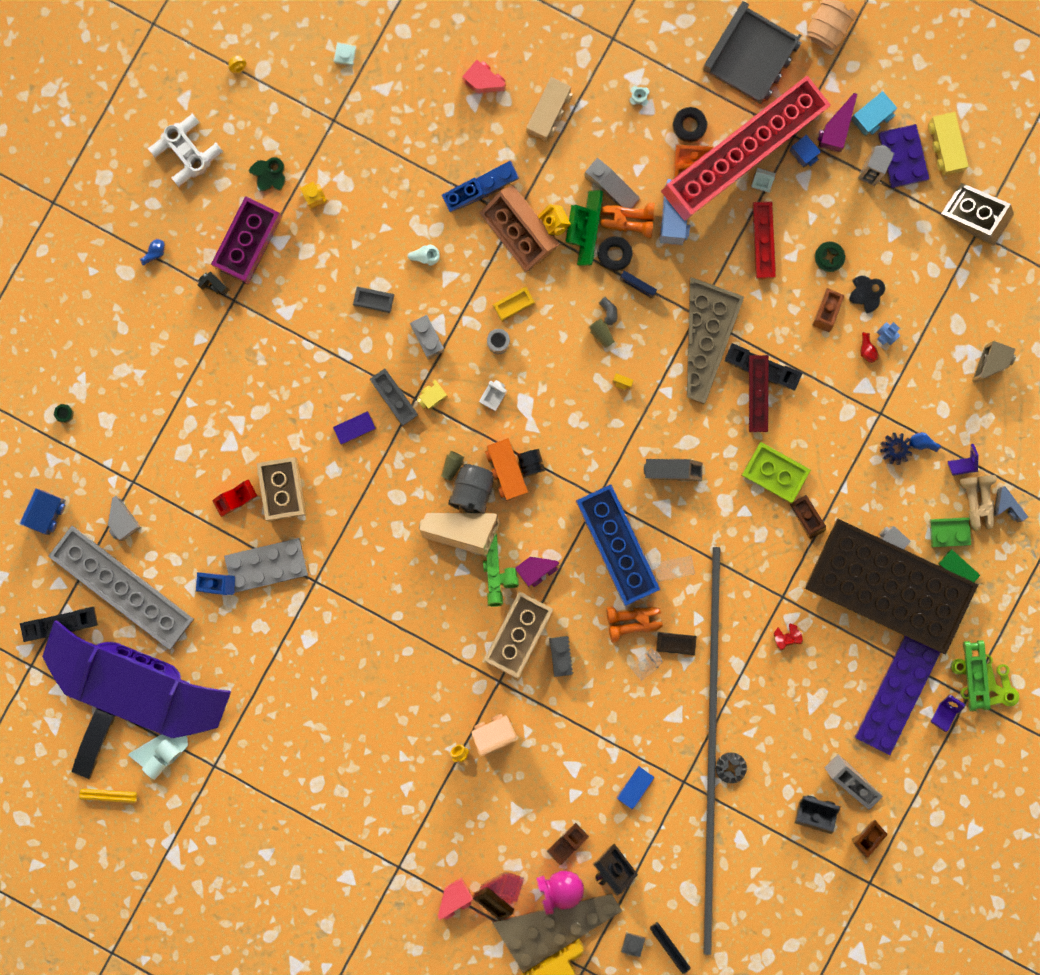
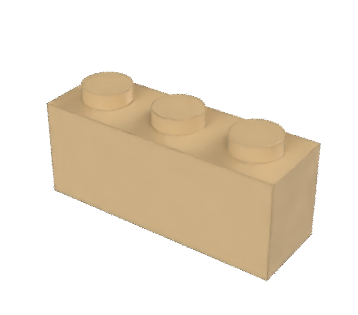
[526,77,573,142]

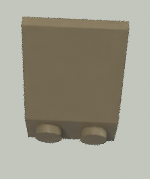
[941,183,1014,245]

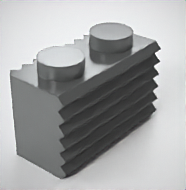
[550,636,573,677]

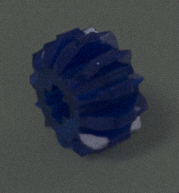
[880,433,913,465]

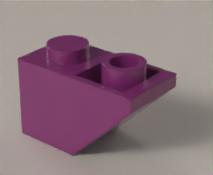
[515,557,559,587]

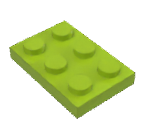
[741,442,811,504]

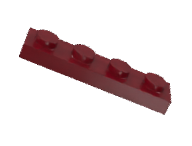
[749,355,769,432]

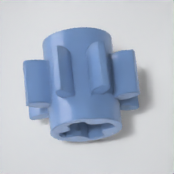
[877,322,900,345]

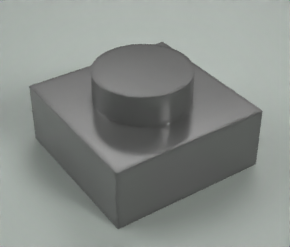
[621,932,645,957]

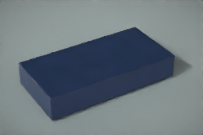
[620,271,657,298]

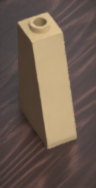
[419,513,500,556]

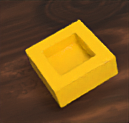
[613,373,634,390]

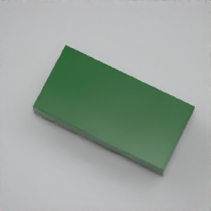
[938,549,980,582]

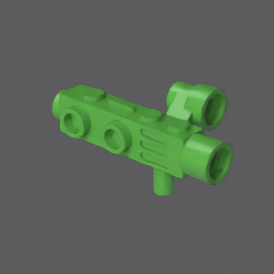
[483,534,519,607]

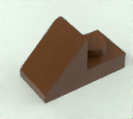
[852,820,888,859]

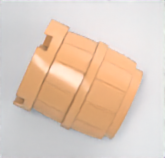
[807,0,857,50]

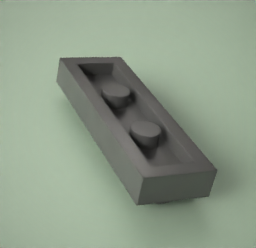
[370,368,418,426]

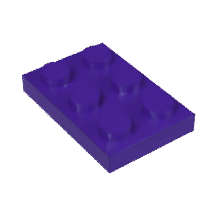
[878,124,929,189]

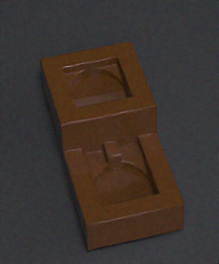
[547,823,589,865]

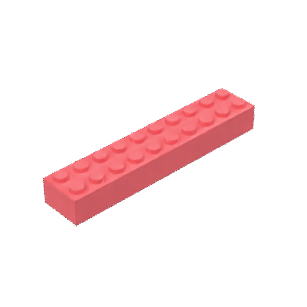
[661,76,831,221]

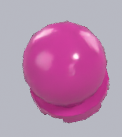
[537,871,584,915]

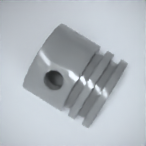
[487,329,510,354]

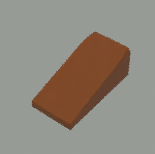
[812,288,845,332]

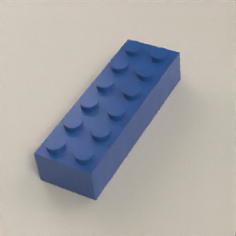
[576,484,660,606]

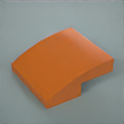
[674,144,714,179]

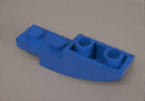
[442,161,520,212]

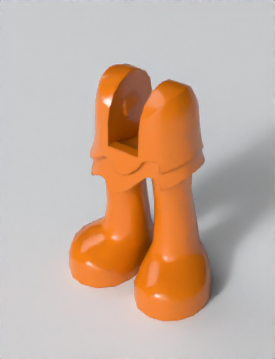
[600,202,655,239]
[606,606,663,643]

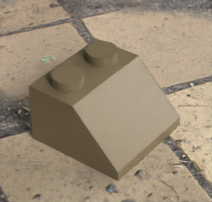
[972,341,1016,382]

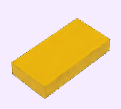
[493,286,535,321]

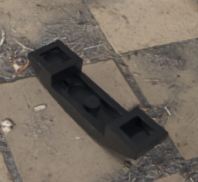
[724,343,803,391]
[20,607,98,642]
[72,708,116,779]

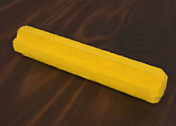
[79,789,137,803]

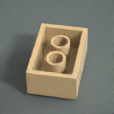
[257,457,306,521]

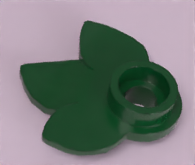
[249,157,285,191]

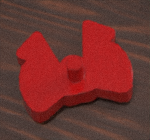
[774,623,803,651]

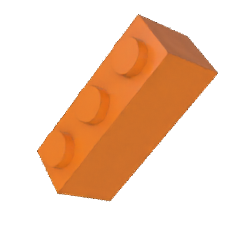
[485,438,528,501]

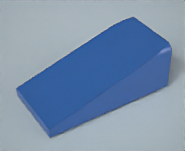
[196,572,235,595]
[616,766,654,810]

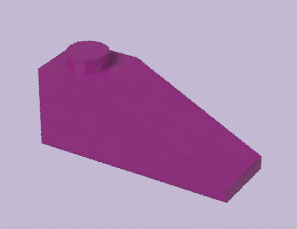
[817,93,858,153]

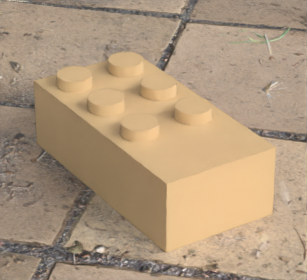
[484,591,553,679]

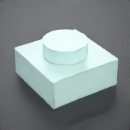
[334,43,356,66]
[751,168,776,192]

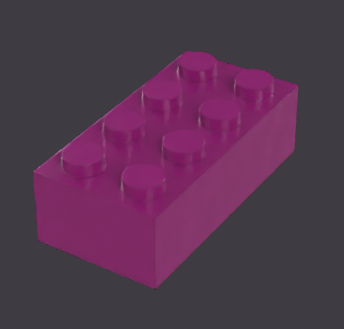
[211,196,282,284]

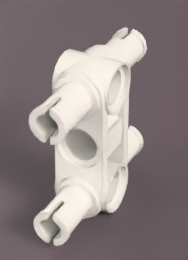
[148,113,223,187]

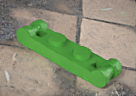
[963,640,990,711]

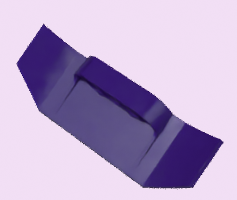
[42,620,231,738]

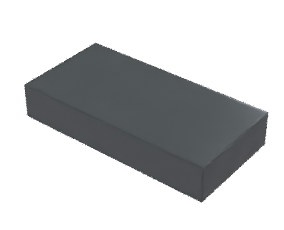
[353,287,394,314]

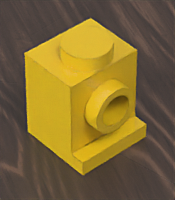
[300,181,327,209]
[537,204,571,236]

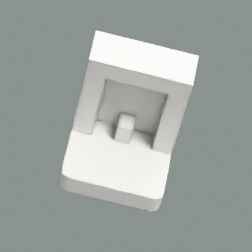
[479,380,507,412]

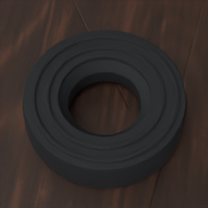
[673,107,707,142]
[598,236,632,271]

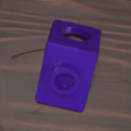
[948,444,979,476]
[931,695,965,732]

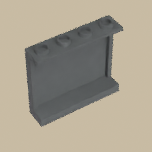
[703,1,802,104]

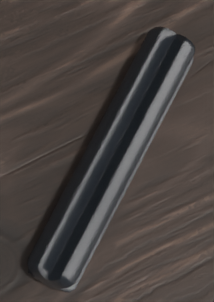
[650,922,691,974]

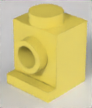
[417,380,447,410]

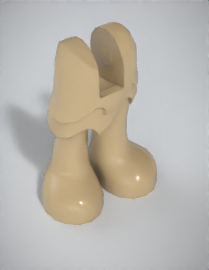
[960,475,997,531]

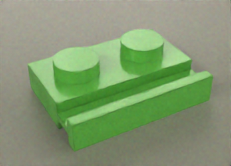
[930,517,971,547]

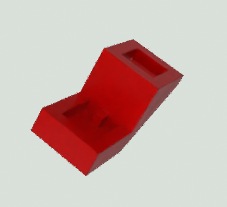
[212,479,257,517]

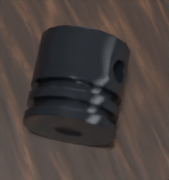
[517,449,545,477]

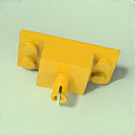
[520,938,584,975]

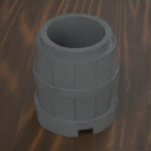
[448,464,494,513]

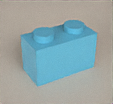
[851,91,897,136]

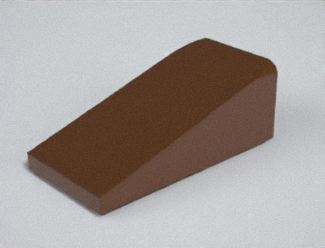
[790,495,826,539]

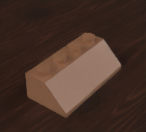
[480,185,560,272]

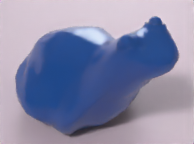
[140,239,165,266]
[909,432,941,452]

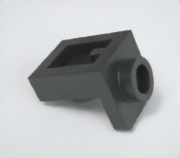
[197,271,229,295]

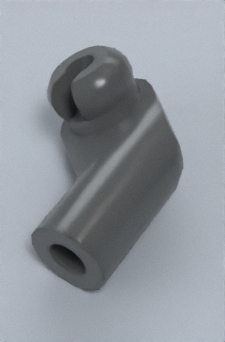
[599,297,618,325]

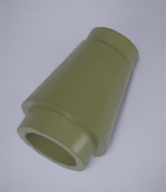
[589,319,615,348]
[441,451,464,481]

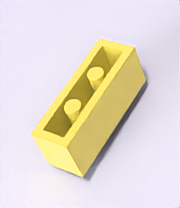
[928,112,969,176]

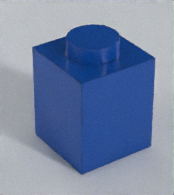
[789,135,821,168]

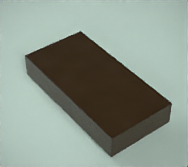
[656,632,697,655]
[473,887,514,920]

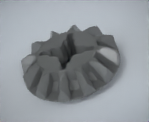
[716,752,747,784]

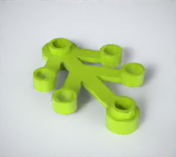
[950,654,1019,709]

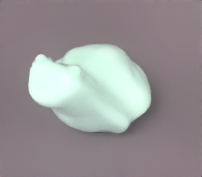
[408,244,440,266]

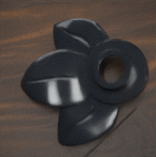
[849,276,885,313]

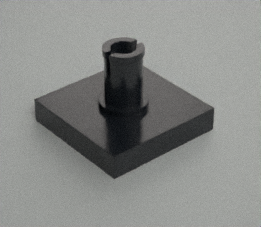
[593,844,638,896]

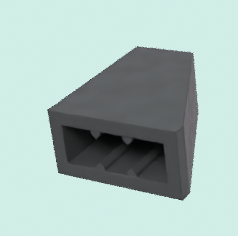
[644,459,703,481]

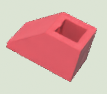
[462,60,506,93]
[438,877,473,920]

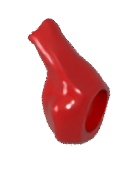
[861,332,878,363]

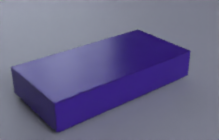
[333,411,376,445]

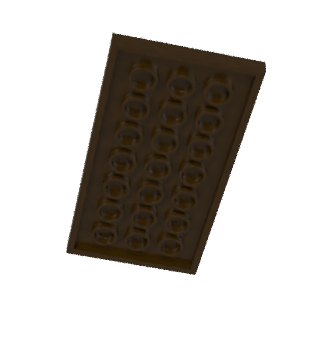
[804,519,979,655]

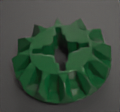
[815,242,845,272]

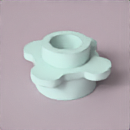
[629,86,649,106]

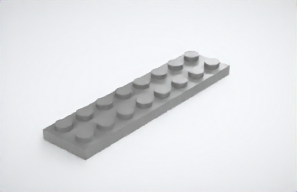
[48,526,194,650]

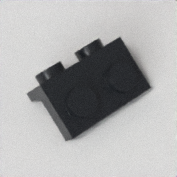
[795,796,840,834]

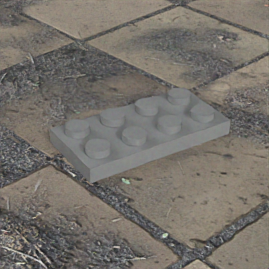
[224,538,308,593]

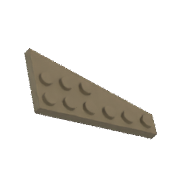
[687,277,744,404]
[492,893,622,973]

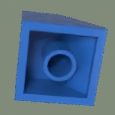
[19,489,66,535]

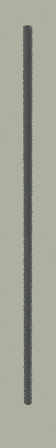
[704,547,720,955]

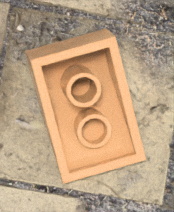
[472,713,517,756]

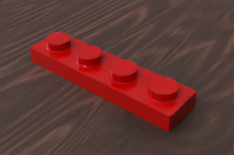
[753,202,776,279]

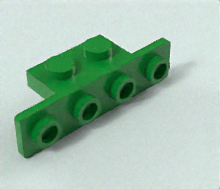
[566,190,603,266]

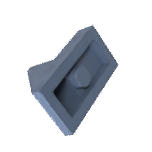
[994,486,1028,522]

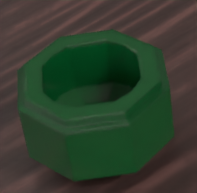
[54,404,74,423]

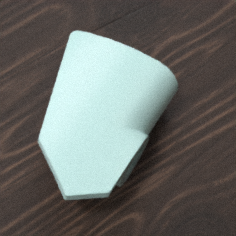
[128,734,189,780]

